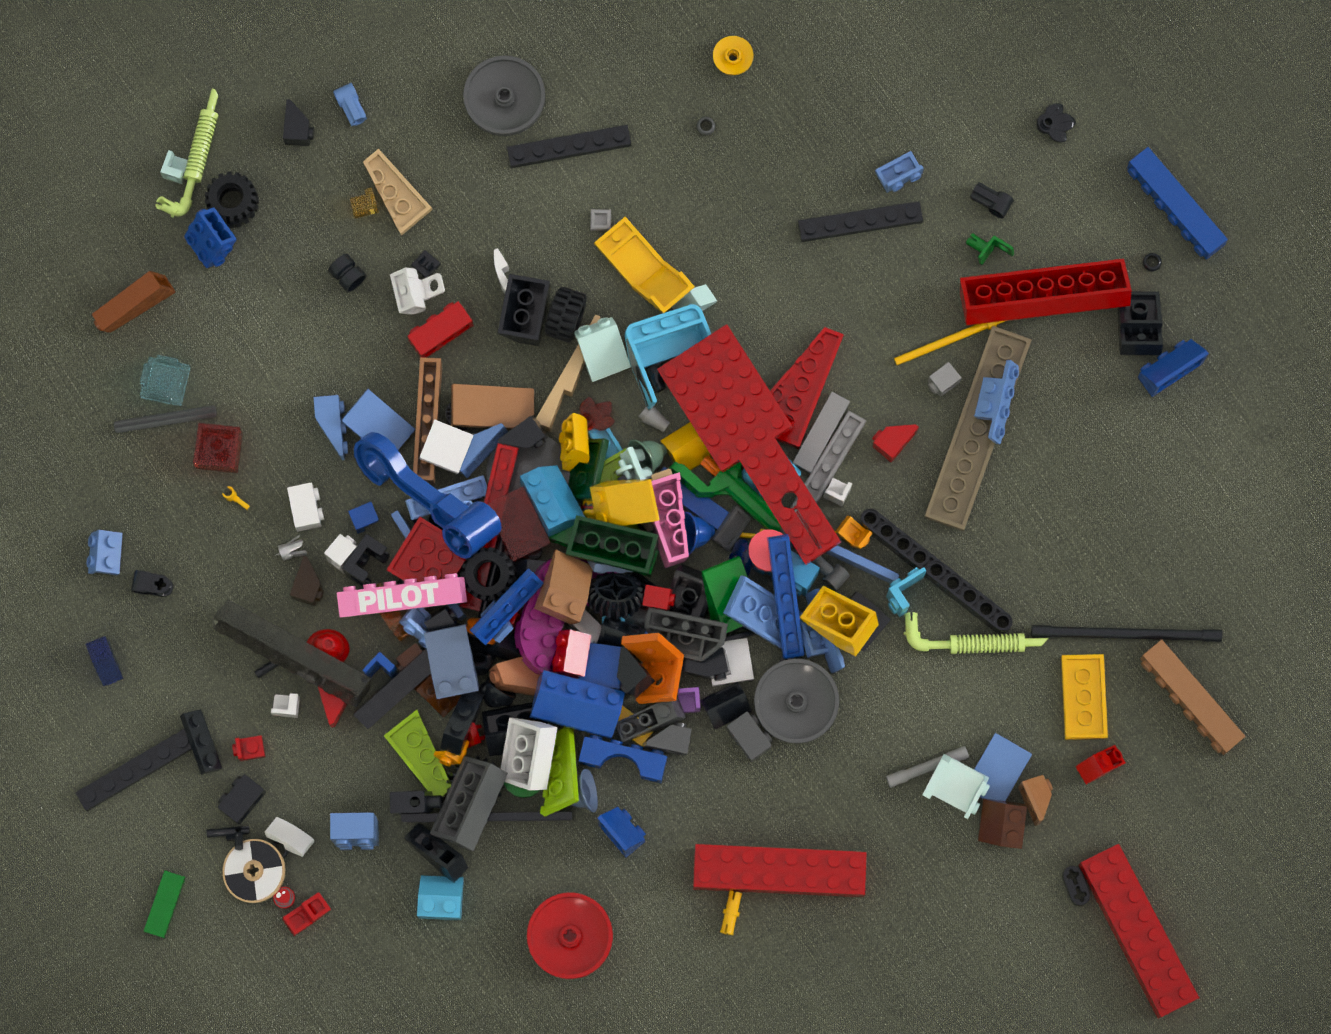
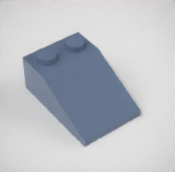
[424,624,479,699]

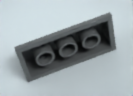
[430,756,508,851]

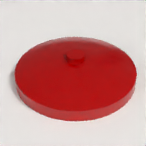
[527,893,613,979]

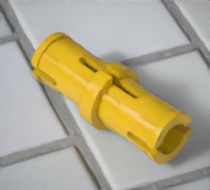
[720,890,743,936]

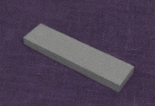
[793,392,850,474]

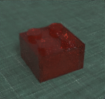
[193,423,243,473]

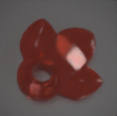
[579,397,615,431]

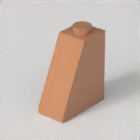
[489,657,540,696]

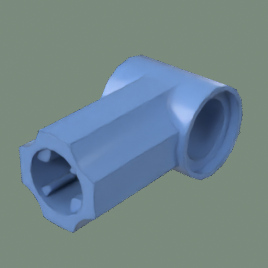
[333,83,367,126]

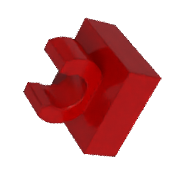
[467,723,486,749]

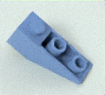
[313,395,348,460]

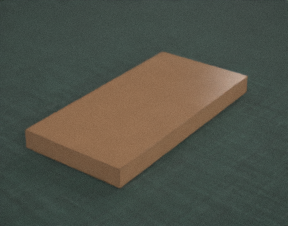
[451,384,534,429]

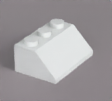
[501,718,557,791]

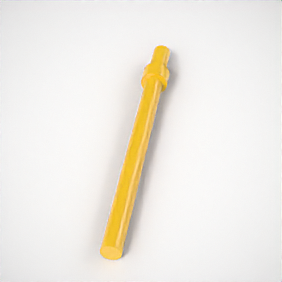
[894,320,1008,365]

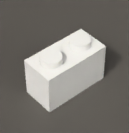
[287,482,324,532]
[324,534,357,574]

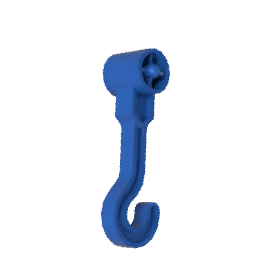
[354,432,502,559]

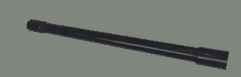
[1031,625,1222,642]

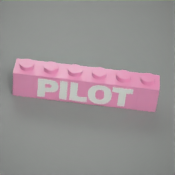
[337,573,467,618]

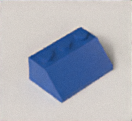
[1138,339,1209,397]

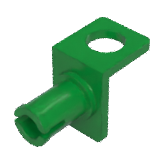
[966,233,1014,265]

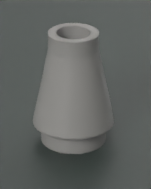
[638,405,670,432]

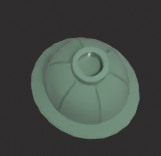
[628,439,667,474]

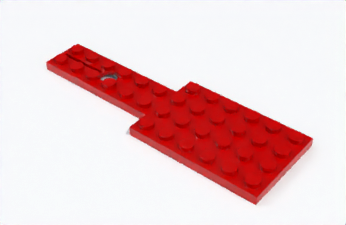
[657,324,841,565]

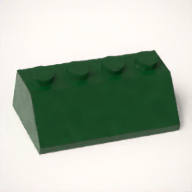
[566,515,658,575]

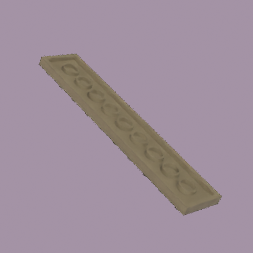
[924,326,1032,532]

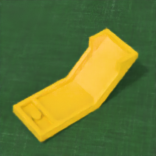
[594,217,695,313]

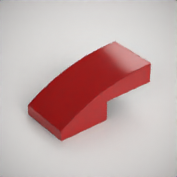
[282,892,331,936]

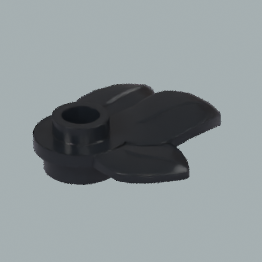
[1037,103,1076,142]

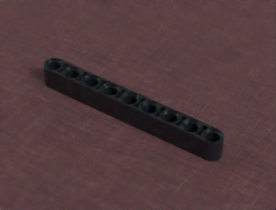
[860,509,1013,634]

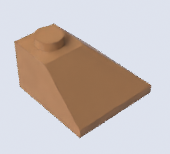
[1018,775,1053,826]

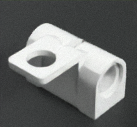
[390,267,445,315]

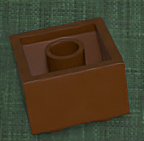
[978,798,1027,849]

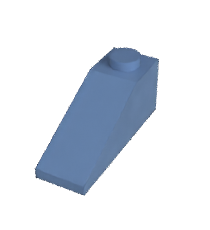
[459,423,509,478]

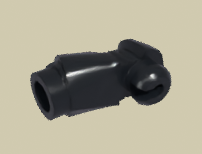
[644,362,667,393]

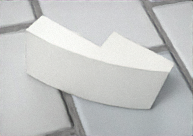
[265,817,314,857]

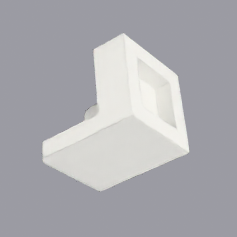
[823,478,852,506]
[271,693,300,718]

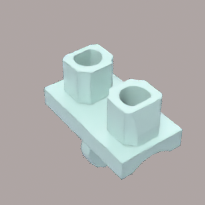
[616,446,652,480]

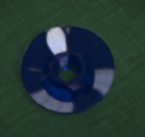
[728,539,752,577]

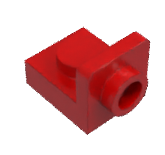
[232,735,265,762]

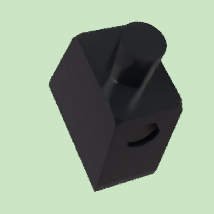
[390,791,443,814]

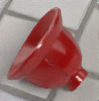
[305,629,350,668]

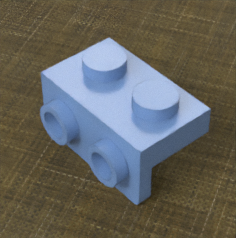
[875,151,924,193]
[86,530,122,575]

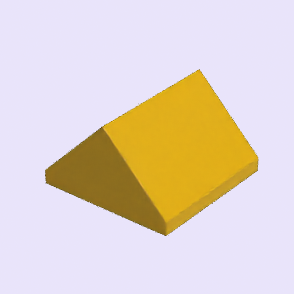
[660,422,712,471]

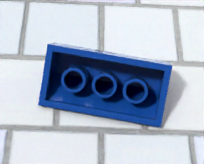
[530,670,625,738]

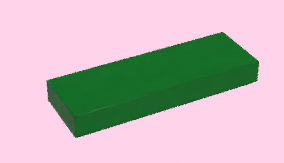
[143,870,186,939]

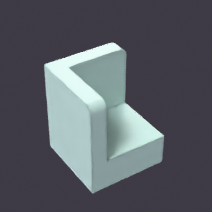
[160,150,187,184]

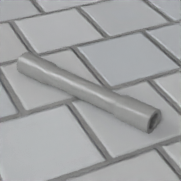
[886,746,969,788]

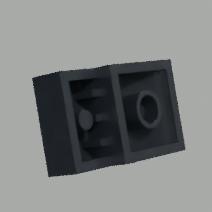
[1118,291,1163,355]

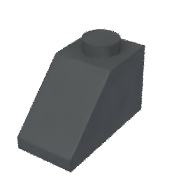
[642,722,692,756]

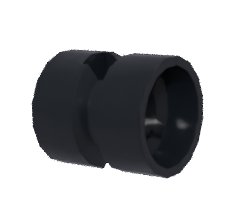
[328,253,367,293]

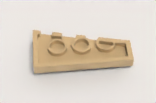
[363,149,432,236]

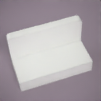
[569,610,602,643]

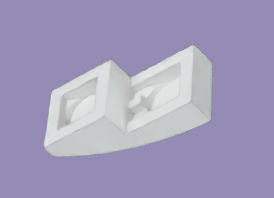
[494,248,509,294]

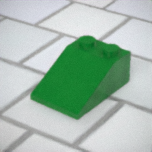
[701,556,748,633]

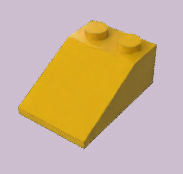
[590,479,660,526]
[800,586,879,657]

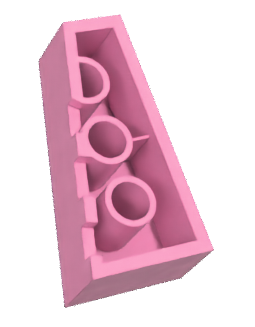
[651,472,689,568]

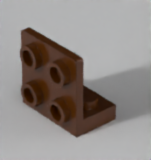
[413,674,461,717]

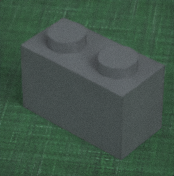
[726,712,773,763]

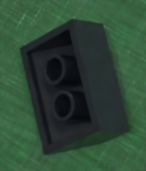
[498,274,551,346]
[482,702,548,756]

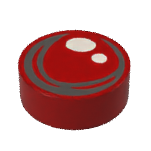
[273,887,295,909]

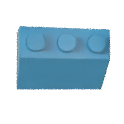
[520,465,585,537]

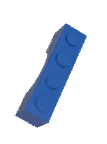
[579,735,667,783]

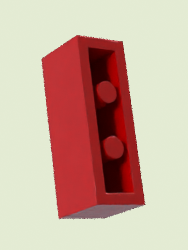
[407,301,474,358]

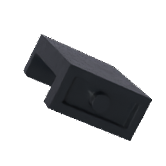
[597,616,646,658]

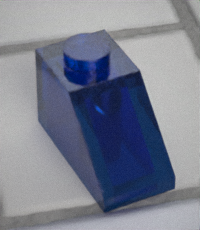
[85,636,124,686]

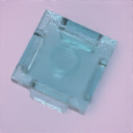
[140,355,191,406]

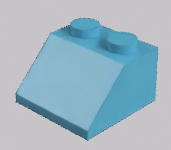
[417,875,464,920]

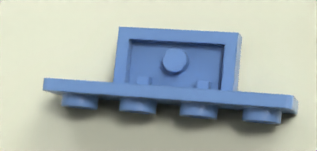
[974,360,1019,444]
[799,588,845,673]

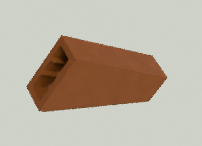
[92,271,176,333]

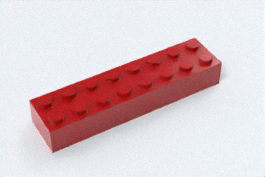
[960,259,1132,325]
[693,844,867,897]
[1078,844,1199,1019]

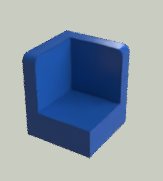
[348,502,379,534]

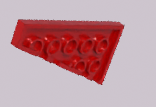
[770,327,844,449]

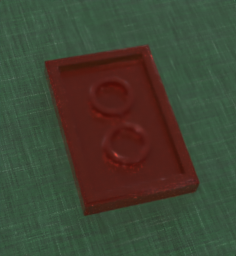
[487,486,551,561]

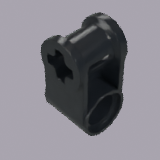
[131,570,174,597]

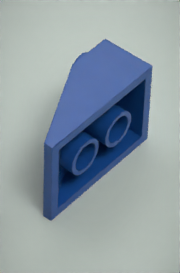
[597,807,646,858]

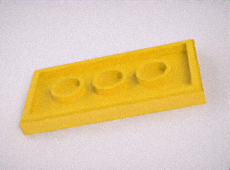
[1061,654,1108,740]

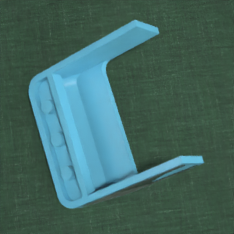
[625,304,711,409]

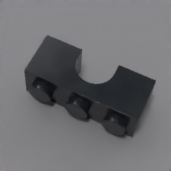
[440,691,484,756]

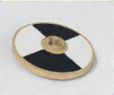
[223,839,286,903]

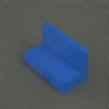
[362,652,398,680]

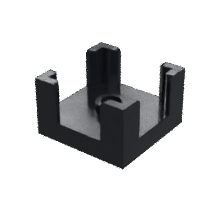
[342,534,390,587]

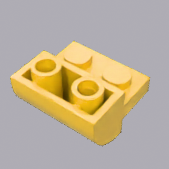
[559,413,590,471]

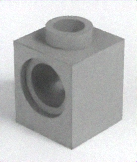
[928,362,961,397]

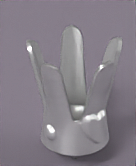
[275,535,307,561]

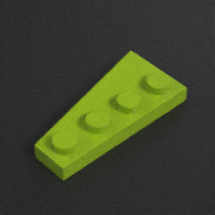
[384,710,451,798]
[540,727,579,816]

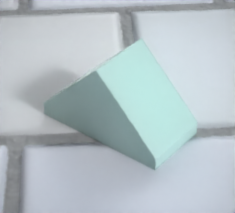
[672,284,717,311]

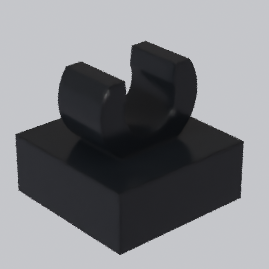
[411,250,441,278]

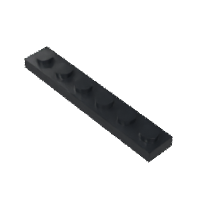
[507,125,631,168]
[798,201,923,242]
[75,729,192,811]

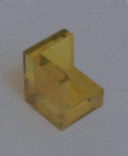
[350,188,379,219]

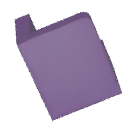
[677,687,700,713]

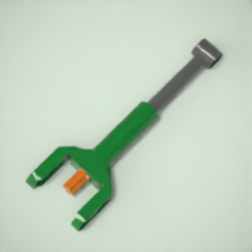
[669,455,850,592]

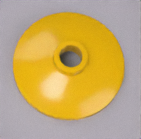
[713,36,754,75]

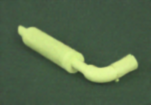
[156,88,218,218]
[903,612,1049,654]

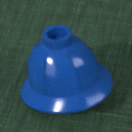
[684,512,715,554]

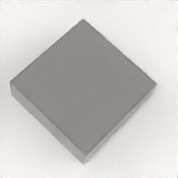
[590,209,611,231]

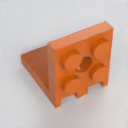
[621,633,684,704]

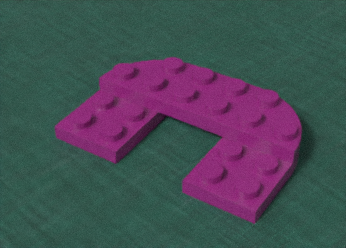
[515,557,617,679]

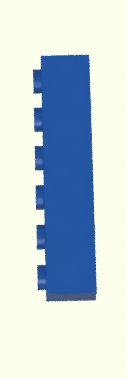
[1127,147,1228,260]

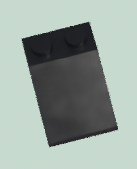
[663,563,708,618]

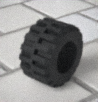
[205,171,259,228]
[545,286,587,343]
[461,547,517,601]

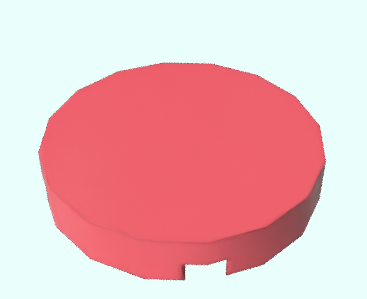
[749,530,783,572]

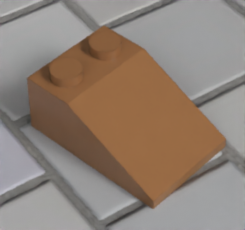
[534,550,593,625]

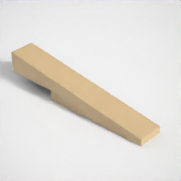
[536,315,601,432]

